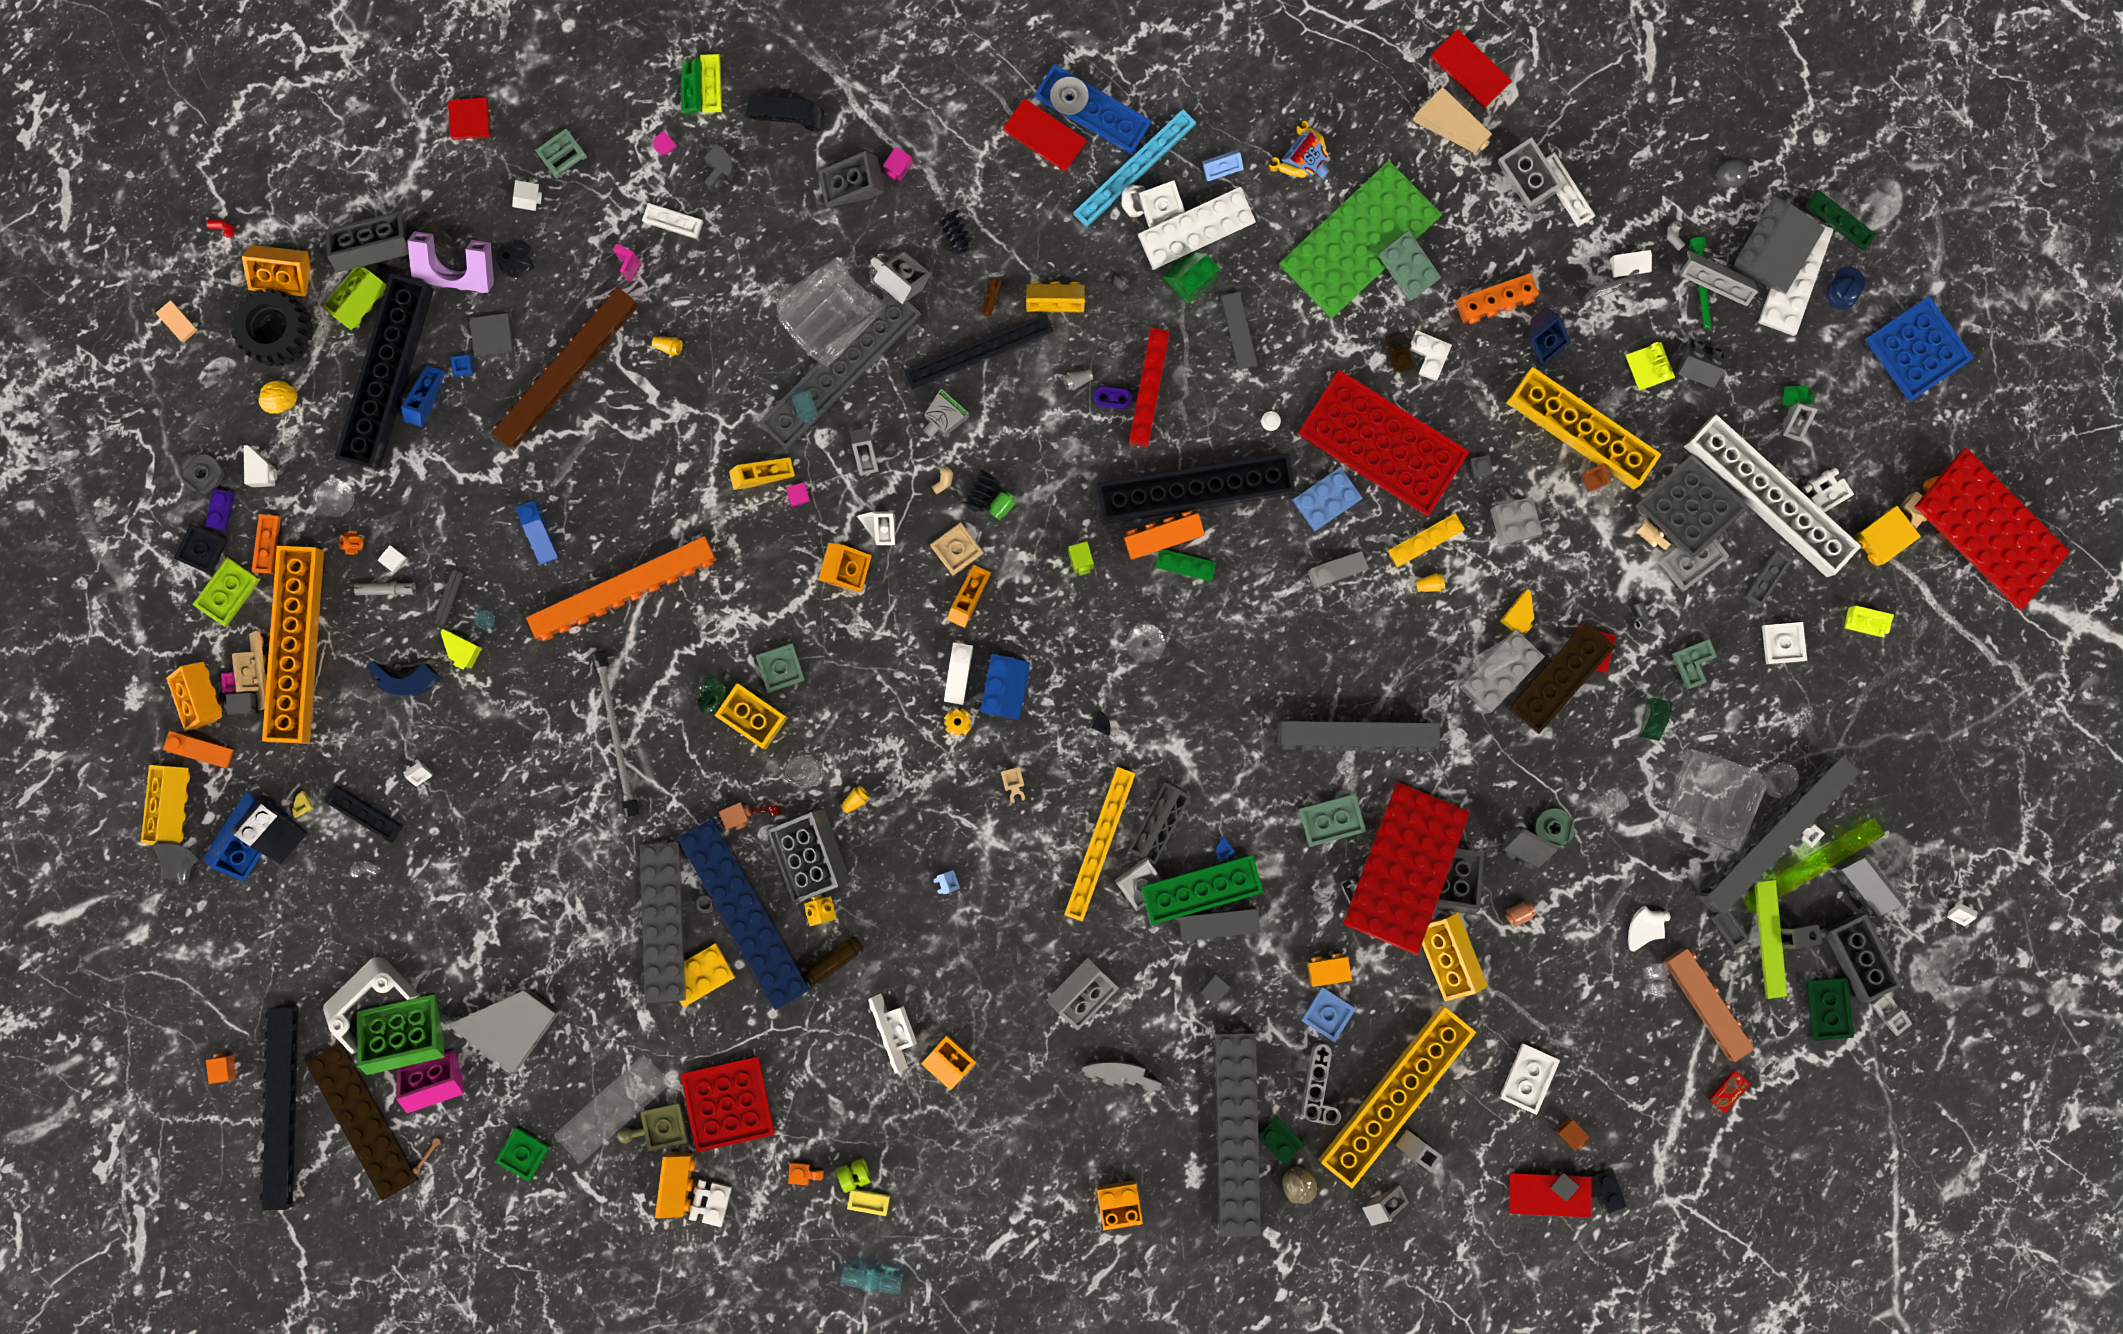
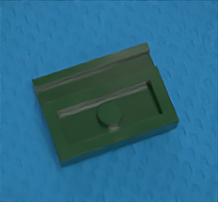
[1258,1115,1305,1165]

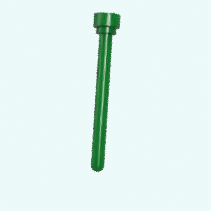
[1690,237,1711,329]

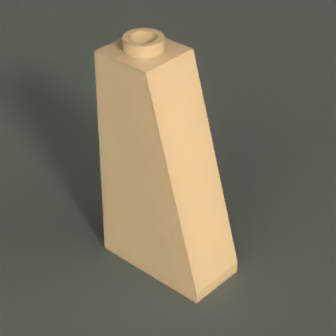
[1413,87,1492,153]

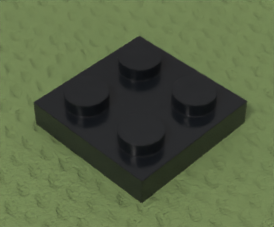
[174,523,228,575]

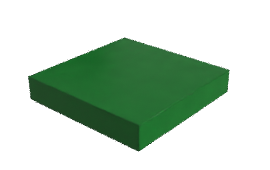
[495,1126,551,1182]

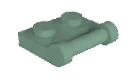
[535,129,588,179]

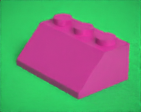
[396,1050,464,1113]

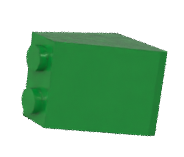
[1163,252,1220,305]

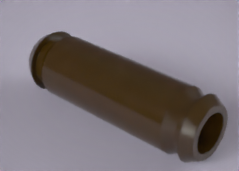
[803,936,864,987]

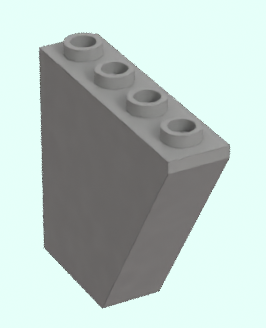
[449,989,560,1073]

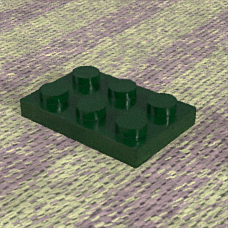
[1806,978,1854,1041]

